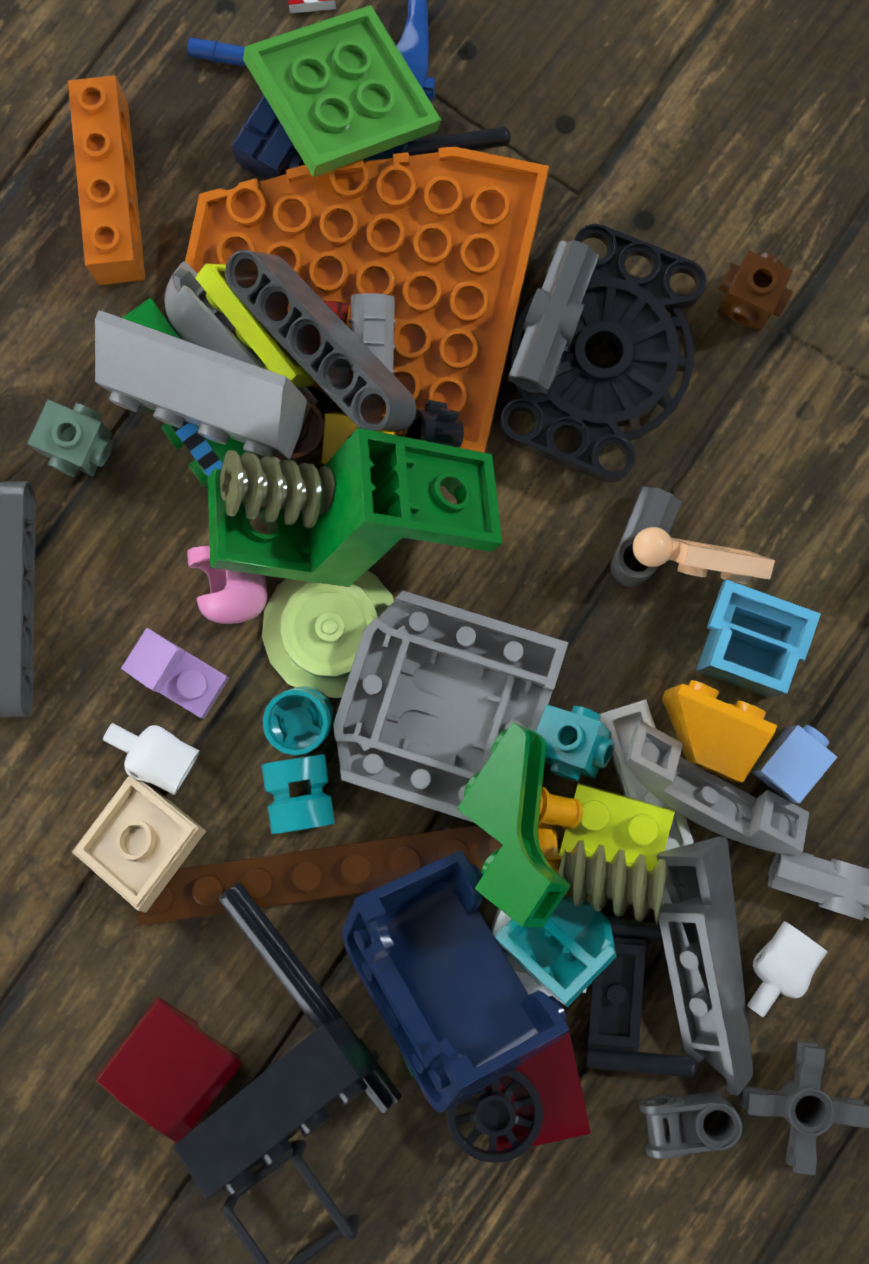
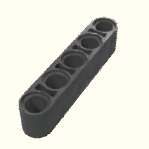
[225,250,416,432]
[0,481,36,718]

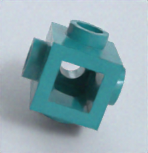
[536,704,614,781]

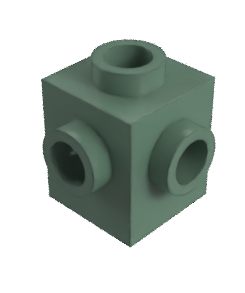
[27,400,113,477]

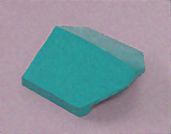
[494,896,617,1008]

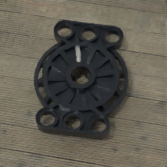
[499,224,707,483]

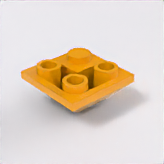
[662,680,777,783]

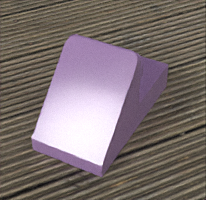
[121,628,229,719]

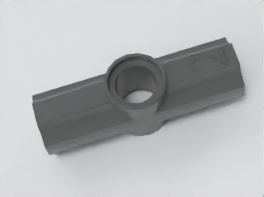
[508,240,599,394]

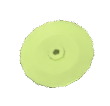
[262,571,394,698]

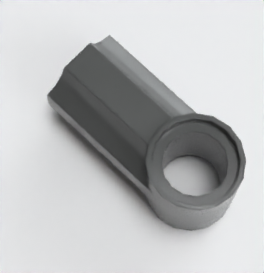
[610,486,682,587]

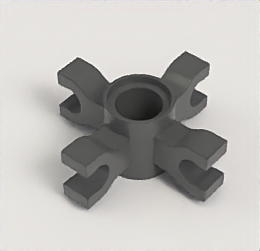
[740,1040,869,1175]

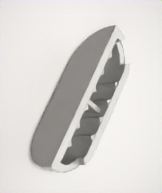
[164,261,319,405]

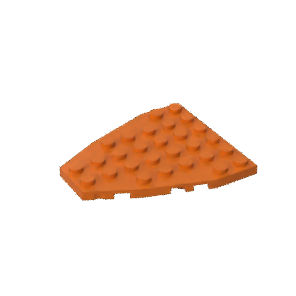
[185,146,549,453]

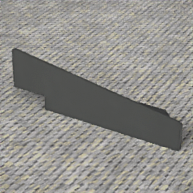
[657,837,753,1096]

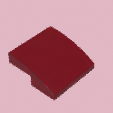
[96,996,242,1143]
[485,1031,591,1151]

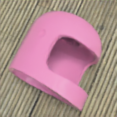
[187,546,267,624]

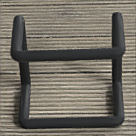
[222,1139,359,1264]

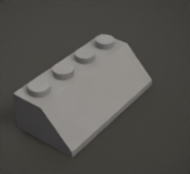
[95,310,312,460]

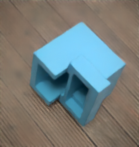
[696,579,821,698]

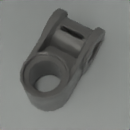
[639,1092,742,1159]

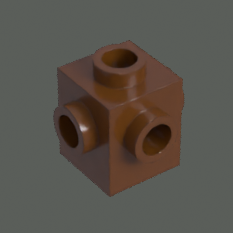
[717,250,793,332]

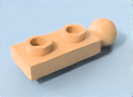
[633,527,775,584]

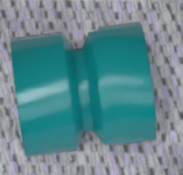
[262,686,335,755]
[261,755,335,834]

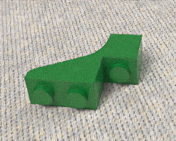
[457,722,571,928]

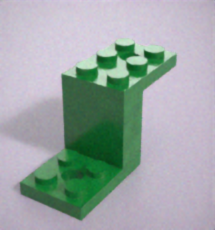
[208,428,502,587]

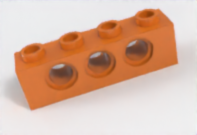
[68,75,146,285]

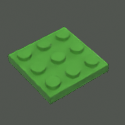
[243,5,441,177]

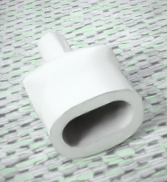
[103,723,200,795]
[747,921,828,1018]

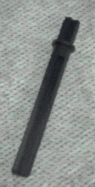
[219,883,402,1113]

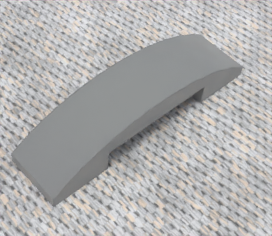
[625,720,809,856]

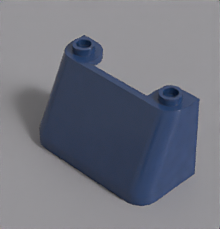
[342,850,570,1113]

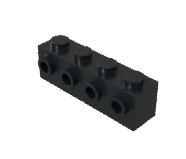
[173,1017,378,1200]

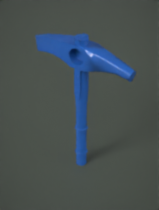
[187,0,435,161]

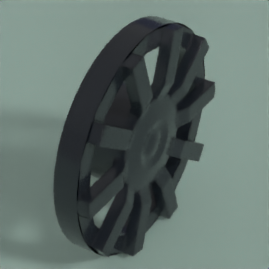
[447,1068,543,1163]

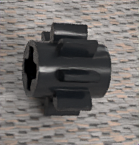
[403,400,464,448]

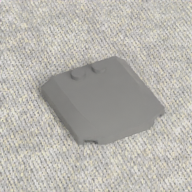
[333,591,569,822]

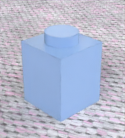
[750,724,837,803]

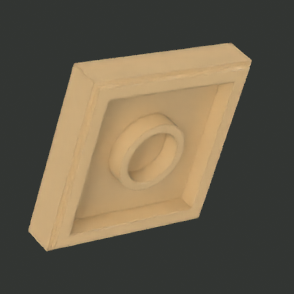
[72,776,206,913]

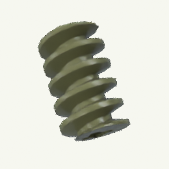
[220,450,335,528]
[558,840,667,925]

